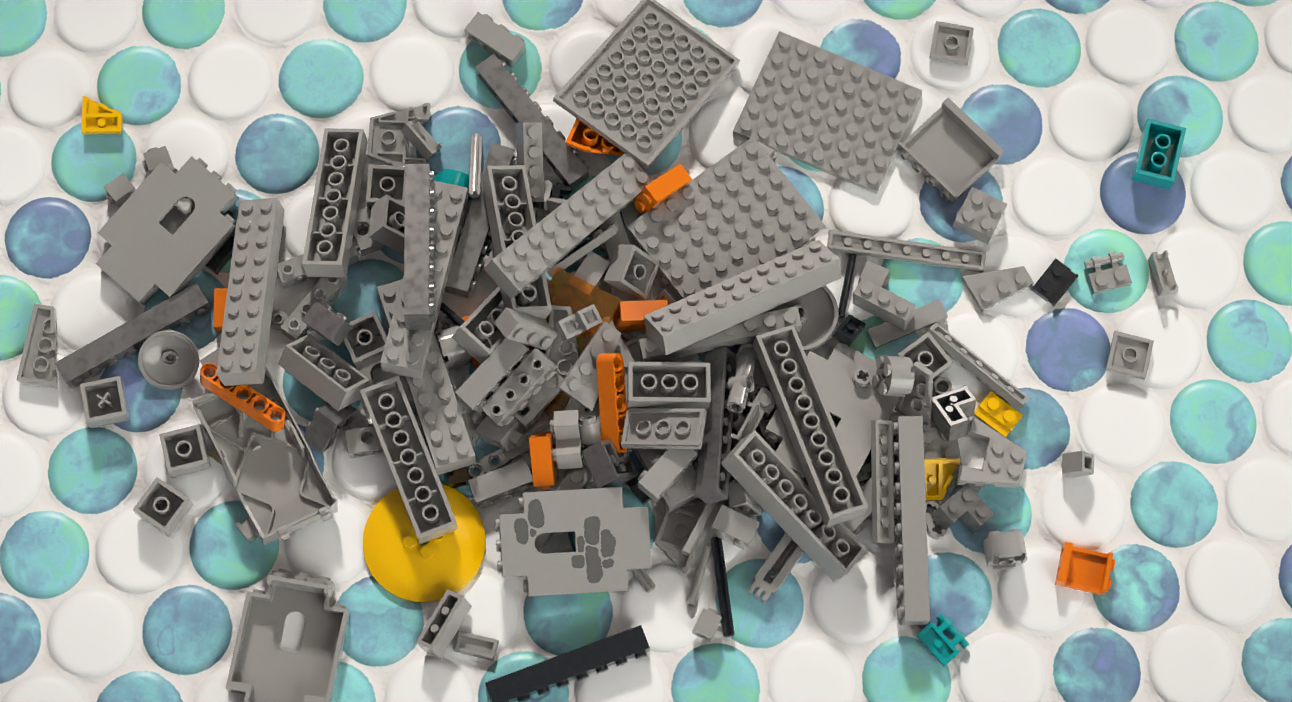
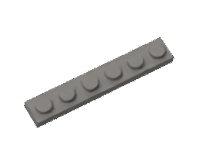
[925,322,1030,410]
[871,420,894,544]

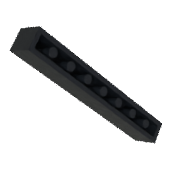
[485,625,650,702]

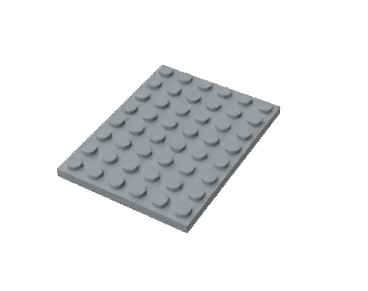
[553,0,740,169]
[733,31,923,194]
[627,136,826,299]

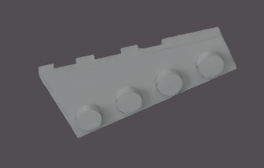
[16,304,57,388]
[546,305,579,379]

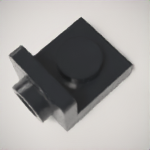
[549,183,572,199]

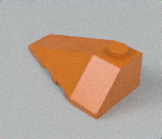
[565,118,625,156]

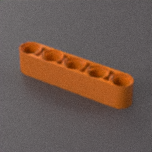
[596,353,628,453]
[200,363,285,432]

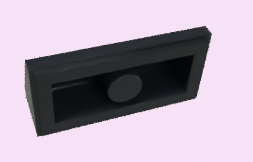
[205,236,234,275]

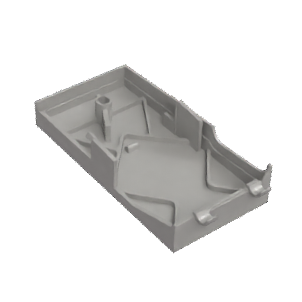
[192,367,338,546]

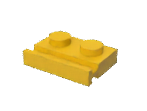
[974,391,1023,437]

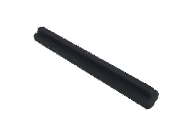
[711,537,734,637]

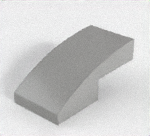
[555,304,603,341]

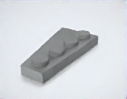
[558,322,621,412]

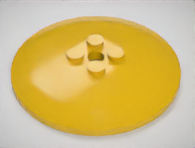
[363,483,486,603]

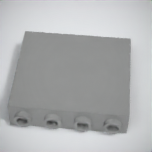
[897,98,1004,203]

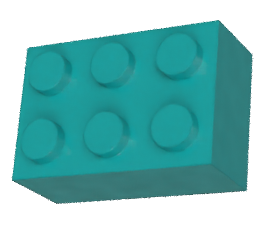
[1131,119,1186,190]

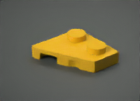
[81,96,123,134]
[924,458,960,501]

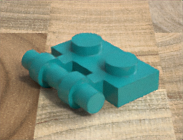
[916,613,969,667]

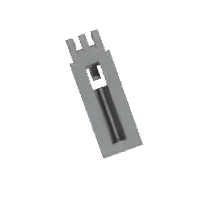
[747,533,804,604]

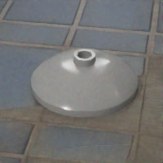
[138,330,200,390]

